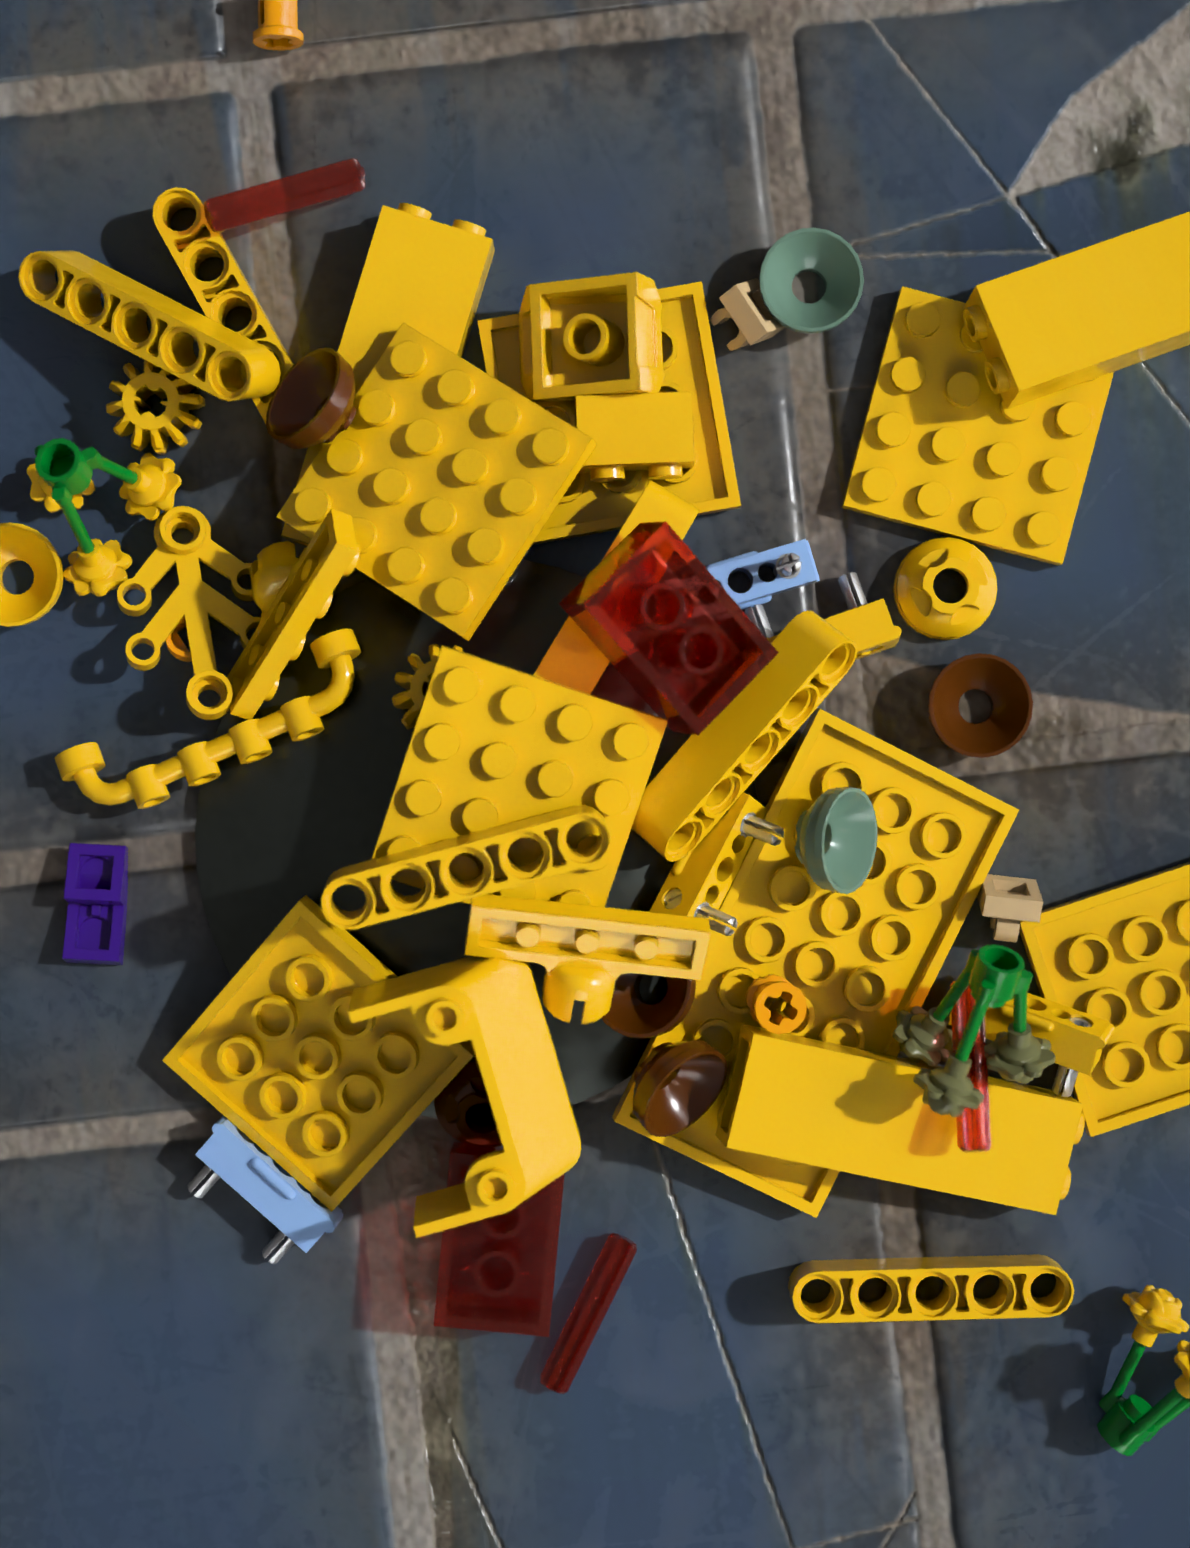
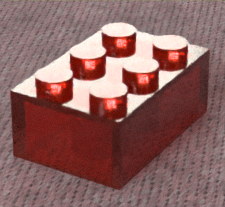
[559,521,779,735]
[433,1142,565,1337]

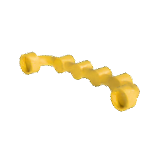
[54,628,361,809]

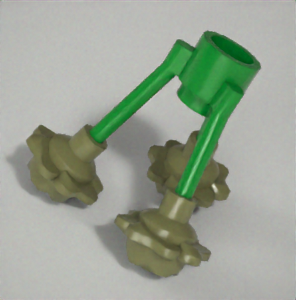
[892,944,1055,1117]

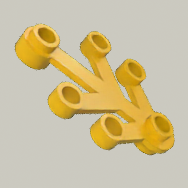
[117,506,261,720]

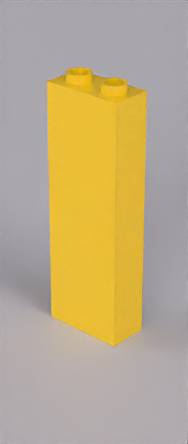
[281,203,495,546]
[963,211,1190,409]
[715,1024,1085,1215]

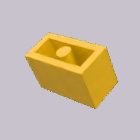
[575,391,695,482]

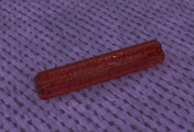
[204,158,366,233]
[950,981,991,1153]
[540,1233,637,1394]

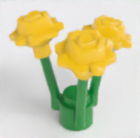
[27,438,182,597]
[1097,1285,1190,1456]

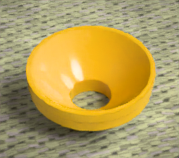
[0,522,64,627]
[893,537,997,640]

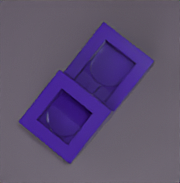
[62,843,128,965]

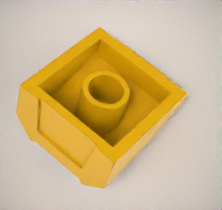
[519,272,665,401]

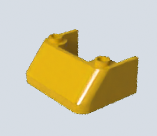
[348,956,581,1238]

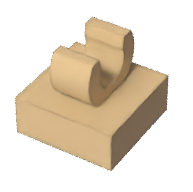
[710,278,785,351]
[977,874,1043,943]

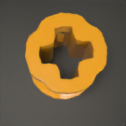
[252,0,304,51]
[745,974,807,1034]

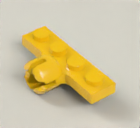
[227,508,360,720]
[465,894,711,1024]

